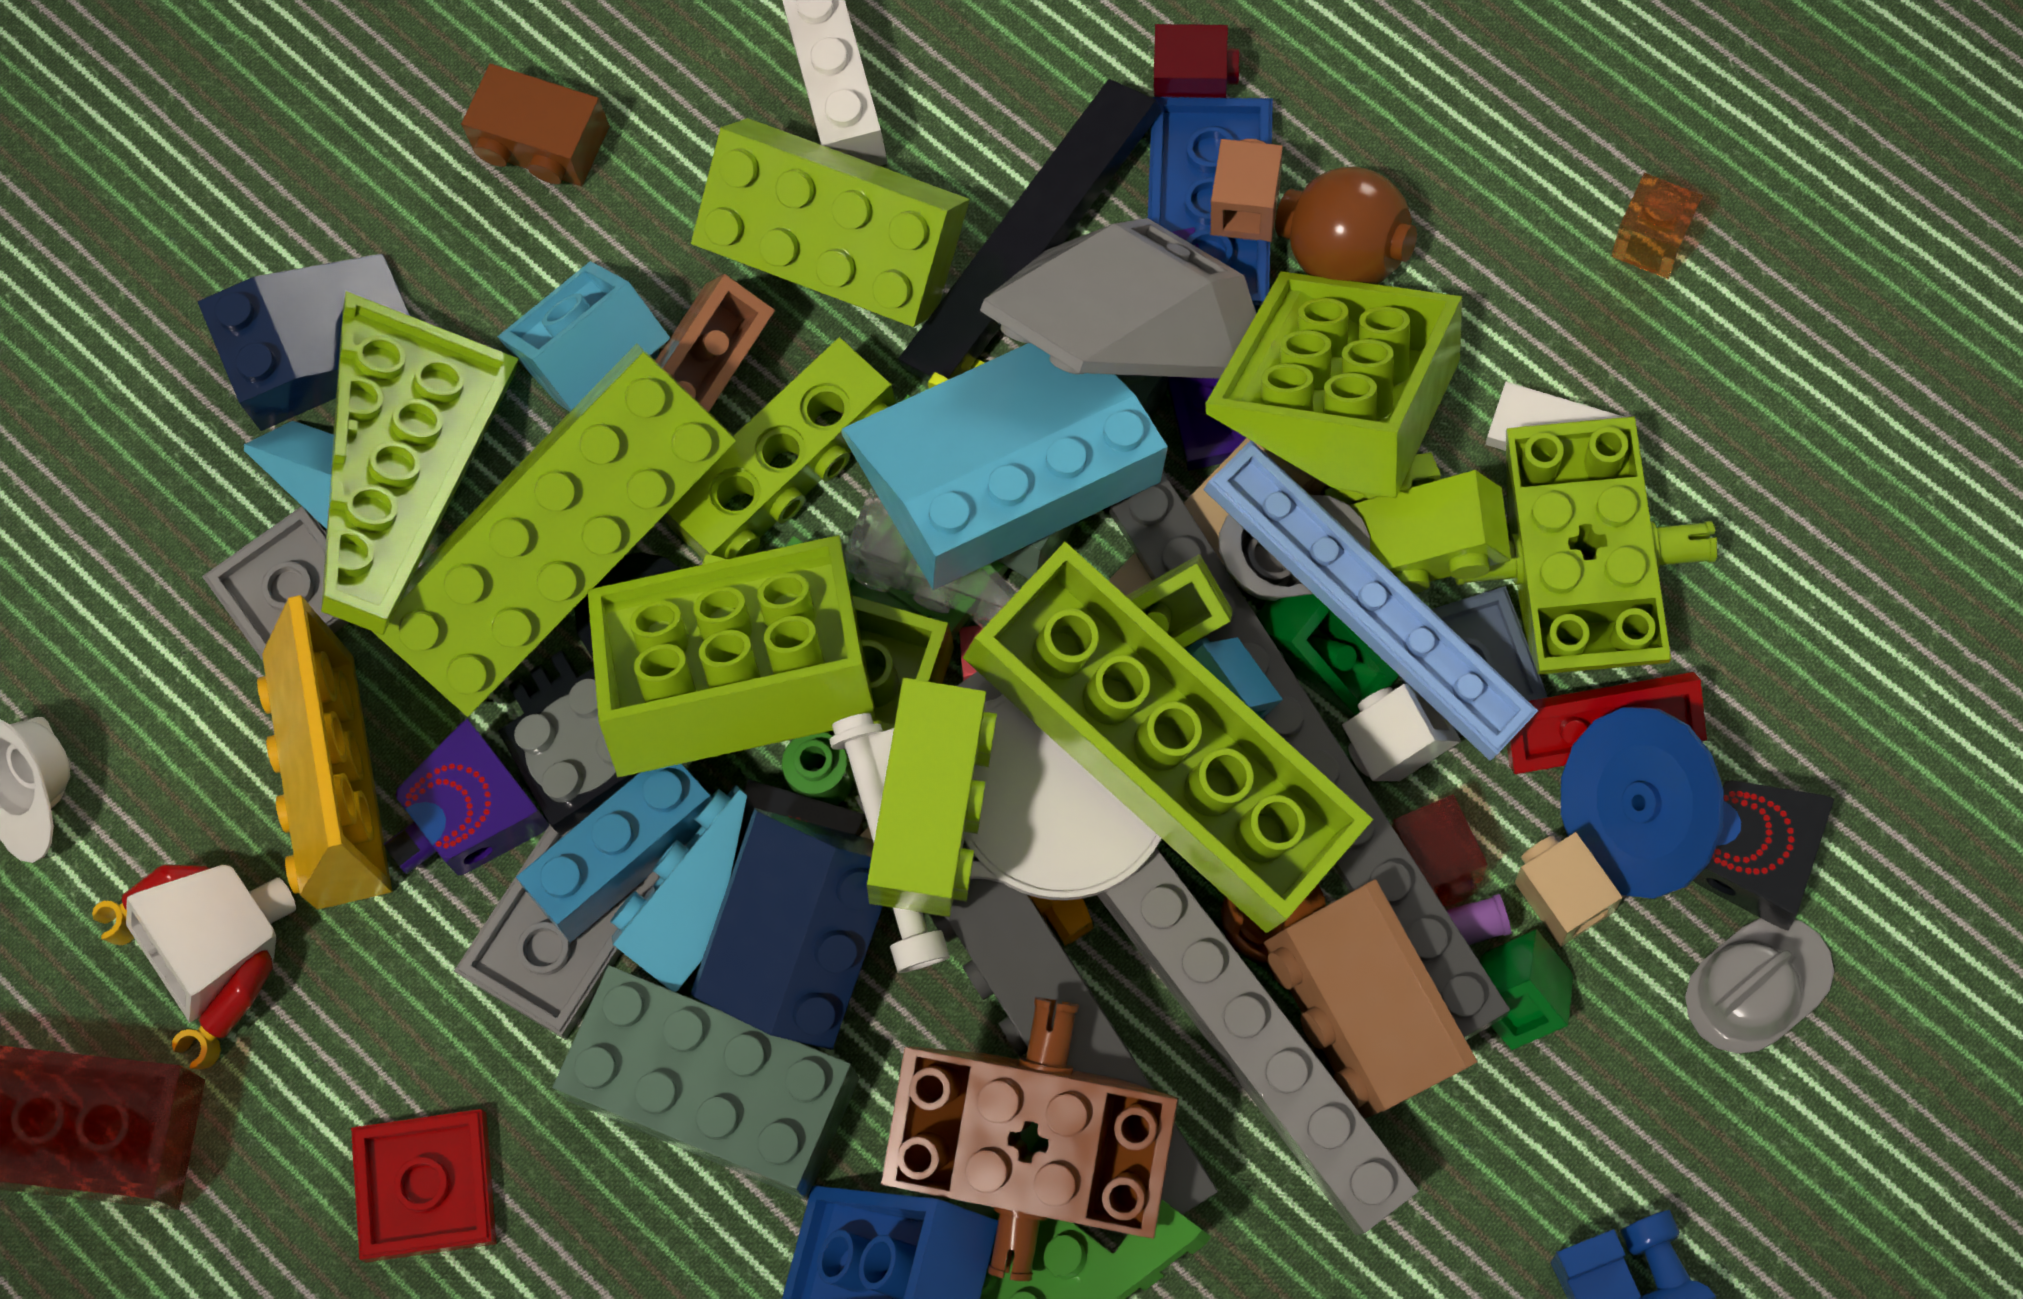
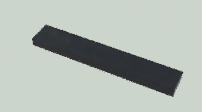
[898,79,1161,382]

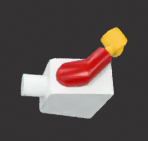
[92,864,296,1069]

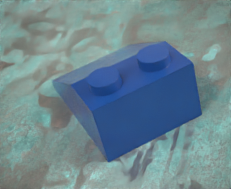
[782,1186,998,1299]

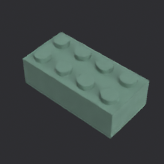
[552,965,860,1201]

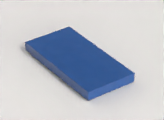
[1148,97,1273,314]

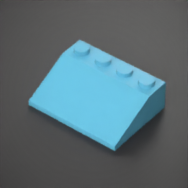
[842,343,1168,590]

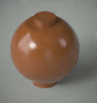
[1275,167,1417,284]

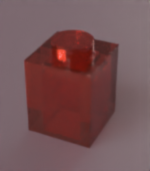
[1392,794,1488,906]

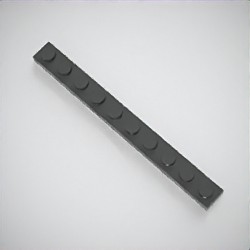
[1107,472,1510,1040]

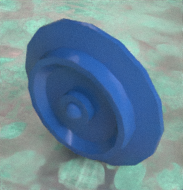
[1561,707,1724,899]

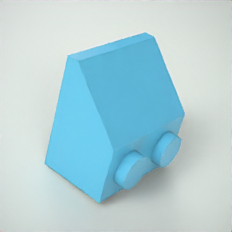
[497,261,671,412]

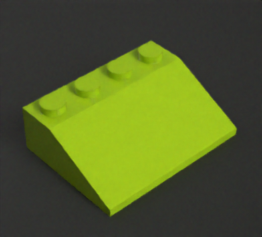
[1206,271,1462,498]
[588,535,877,777]

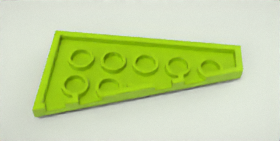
[321,291,519,635]

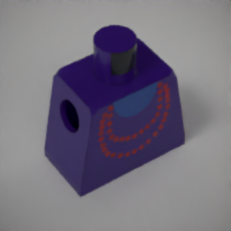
[383,718,550,876]

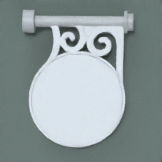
[829,694,1162,973]

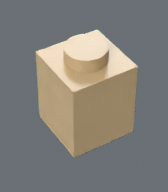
[1515,832,1623,947]

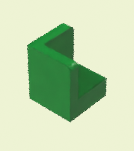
[1480,929,1573,1050]

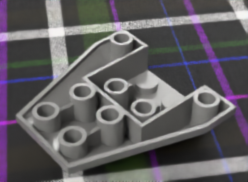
[980,218,1256,379]

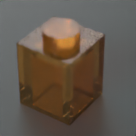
[1611,172,1703,279]

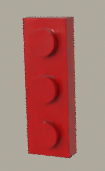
[1507,672,1707,774]

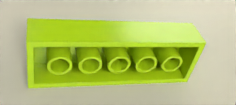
[372,343,736,717]
[963,542,1374,933]

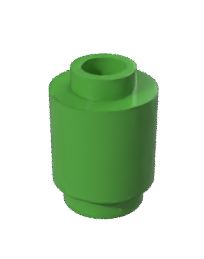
[782,732,854,806]

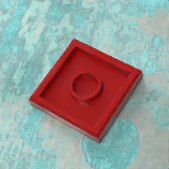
[351,1109,497,1263]

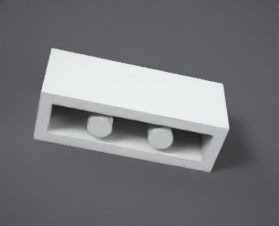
[782,0,888,166]

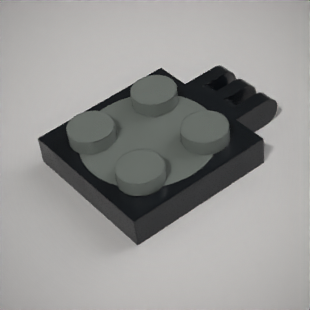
[498,650,639,836]

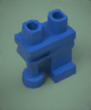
[1550,1210,1716,1299]

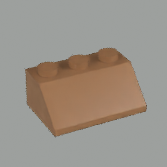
[1263,879,1478,1119]

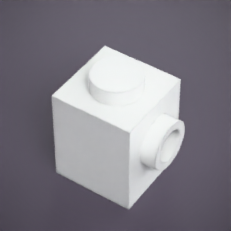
[1342,684,1461,781]

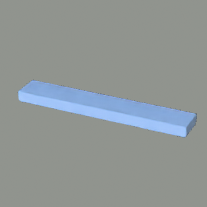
[1203,440,1538,761]

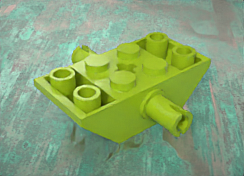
[1455,416,1717,675]

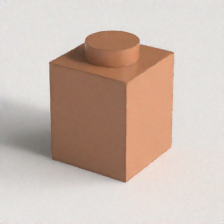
[1210,139,1283,242]

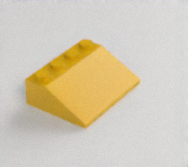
[257,595,392,910]

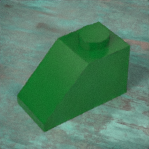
[1256,594,1399,718]

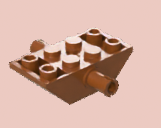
[881,997,1179,1281]

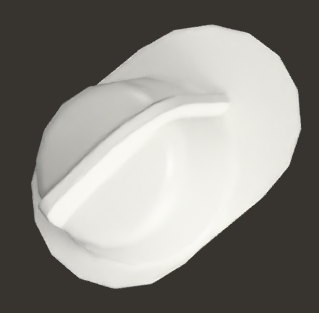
[0,717,70,863]

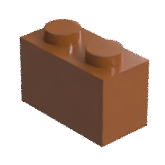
[461,63,610,187]

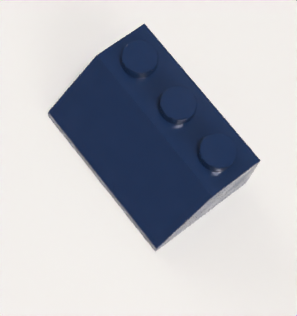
[691,808,883,1050]

